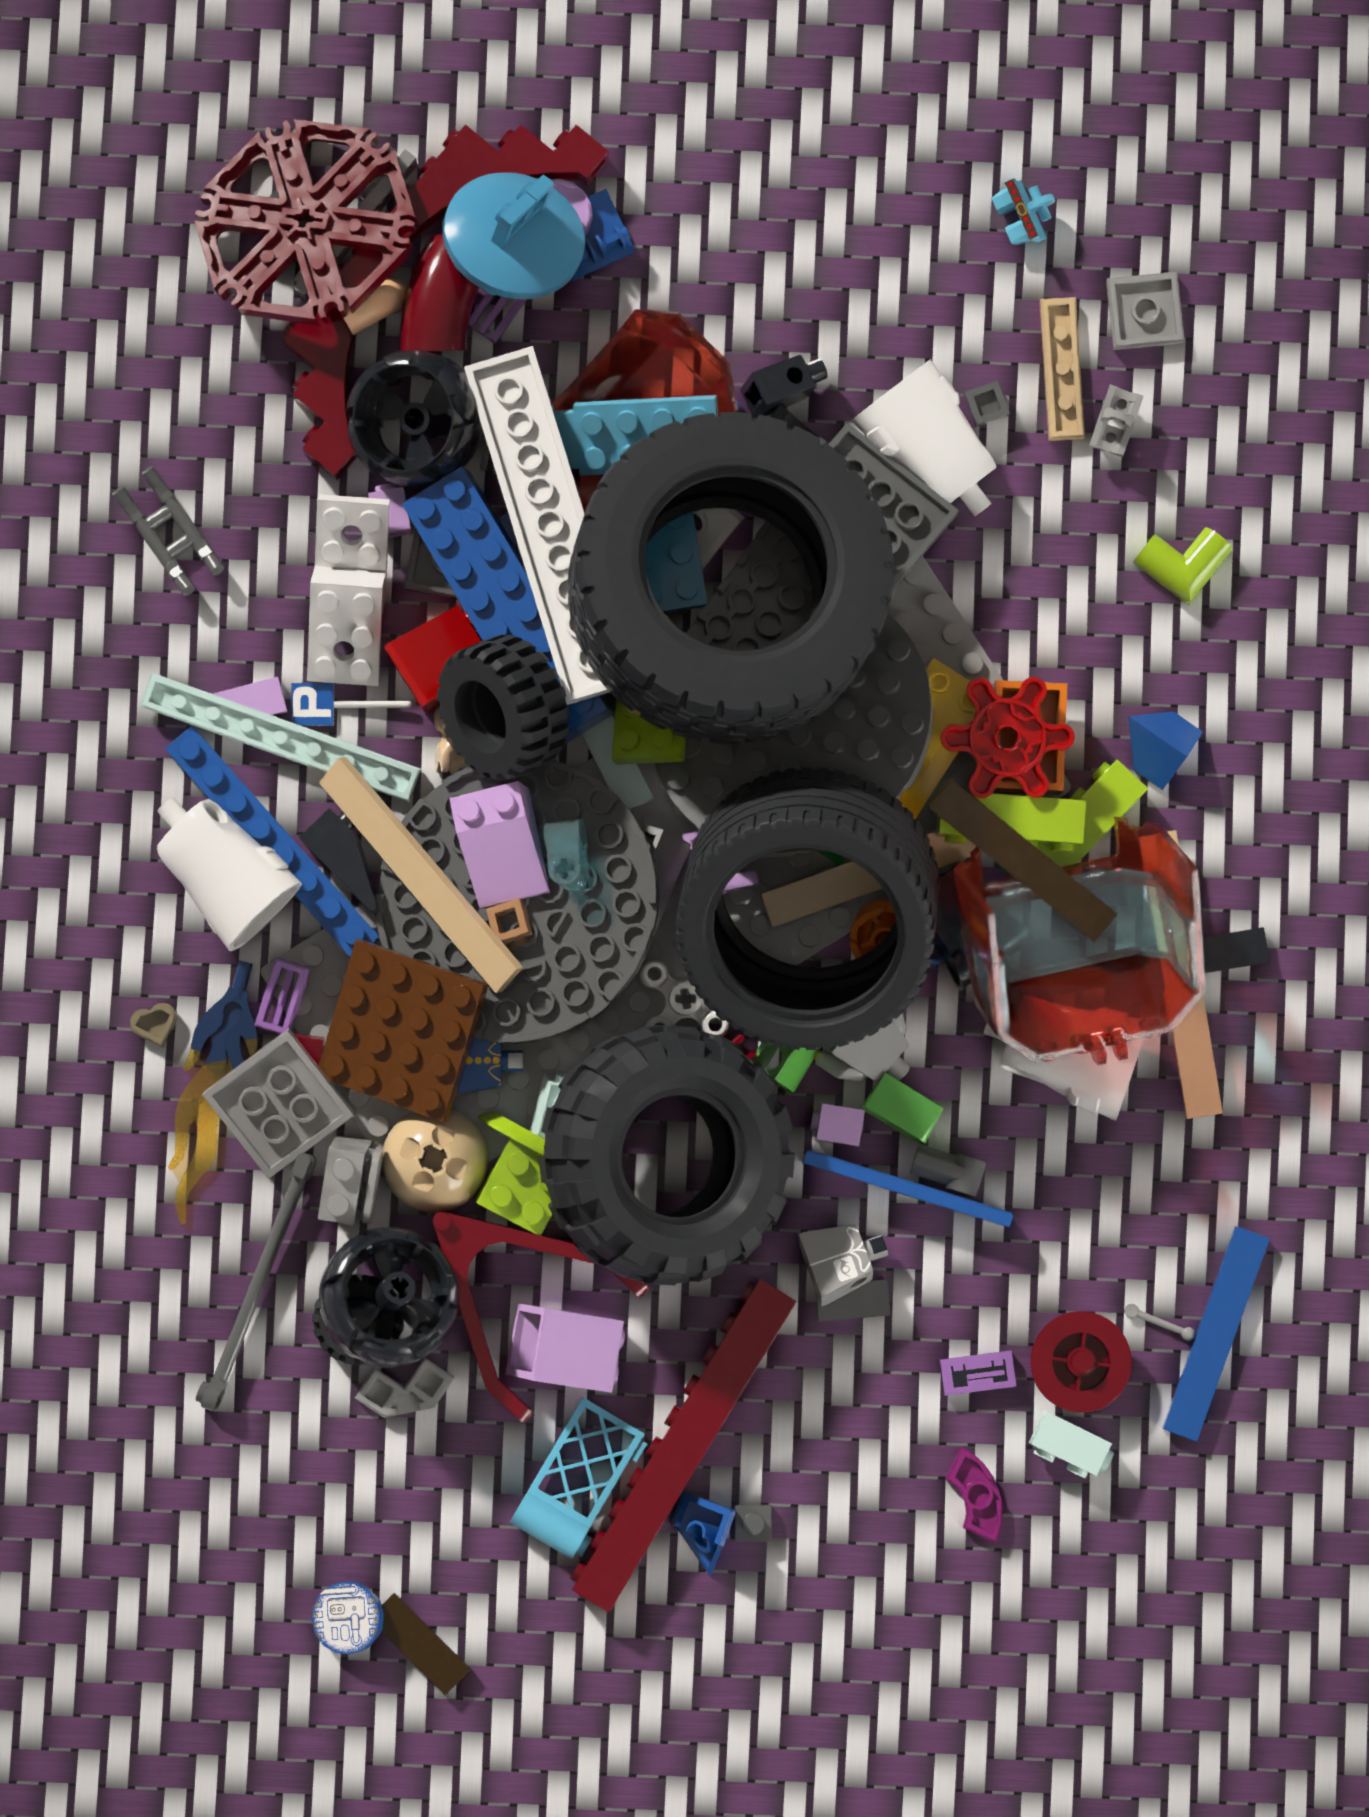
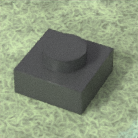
[963,380,1010,427]
[735,1505,772,1542]

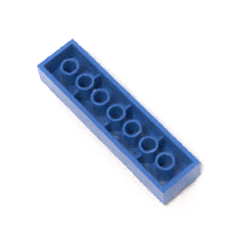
[402,466,615,745]

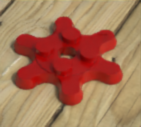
[940,677,1075,798]

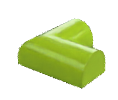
[1132,527,1233,606]

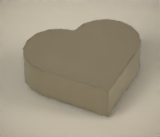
[130,1003,177,1048]

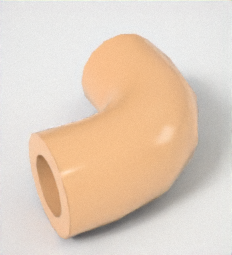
[344,277,407,335]

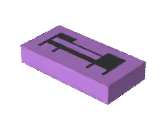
[940,1350,1016,1396]

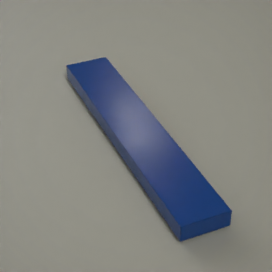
[802,1150,1013,1228]
[1162,1226,1270,1442]

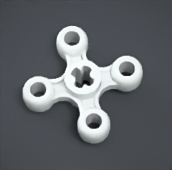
[639,960,729,1037]

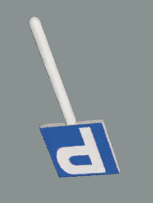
[291,683,412,726]

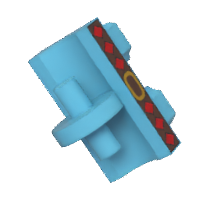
[992,178,1055,245]

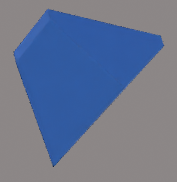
[1128,711,1203,790]
[670,1491,736,1577]

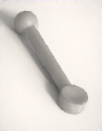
[1124,1304,1196,1341]

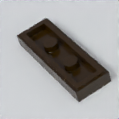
[381,1592,471,1696]

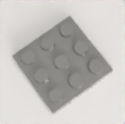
[202,1028,355,1179]

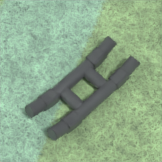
[112,466,224,596]

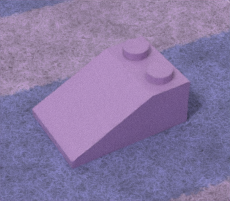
[450,781,550,909]

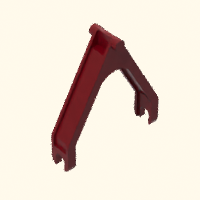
[433,1212,650,1424]

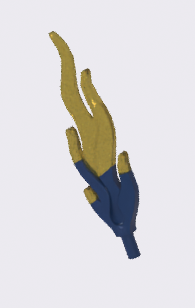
[168,960,258,1224]

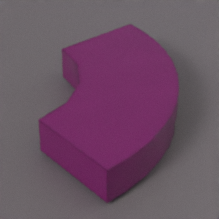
[945,1446,1003,1543]

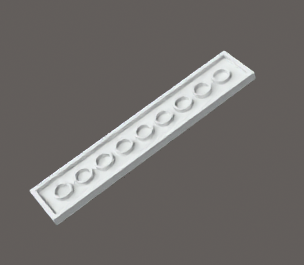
[464,346,612,705]

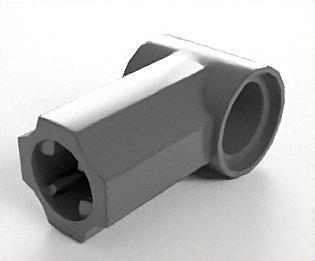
[910,1144,987,1197]

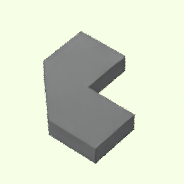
[355,1357,455,1418]

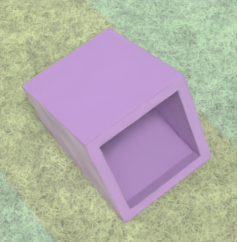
[506,1303,625,1393]

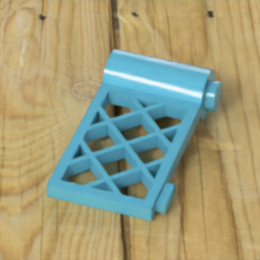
[509,1397,647,1559]

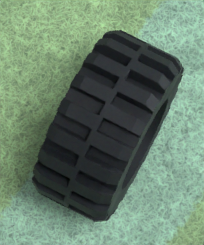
[437,635,570,781]

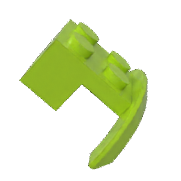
[475,1111,552,1236]

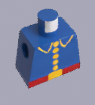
[456,1038,523,1095]

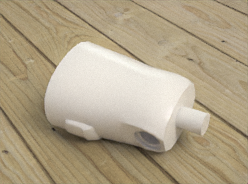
[851,359,996,516]
[157,798,302,951]
[984,997,1148,1121]

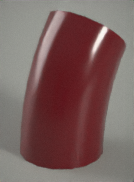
[399,234,479,351]

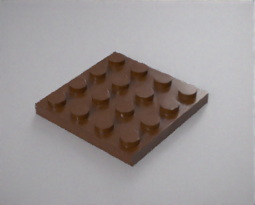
[319,939,489,1123]

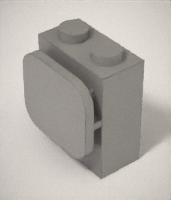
[318,1135,384,1225]

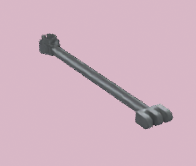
[196,1153,317,1412]

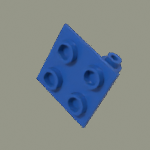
[571,189,636,282]

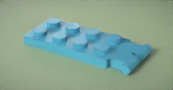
[551,395,719,475]

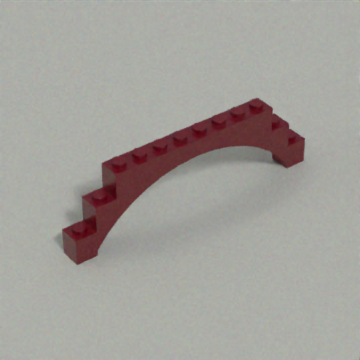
[283,124,609,481]

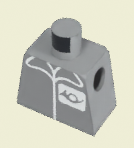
[799,1224,888,1307]

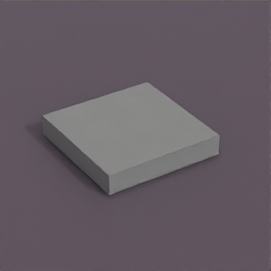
[1106,272,1185,350]

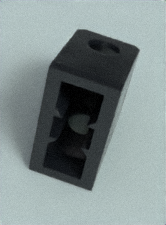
[740,355,828,418]

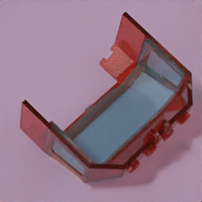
[954,816,1206,1066]

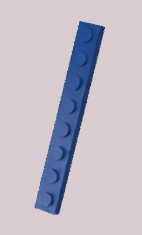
[165,725,379,957]

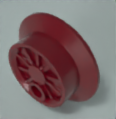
[1030,1311,1132,1413]

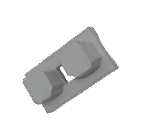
[1089,384,1144,457]

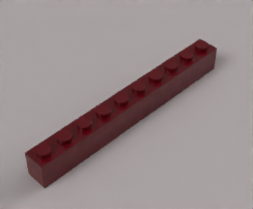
[570,1279,797,1613]

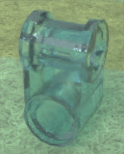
[544,818,589,892]

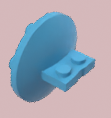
[443,172,585,299]

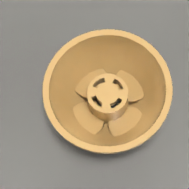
[382,1109,489,1213]

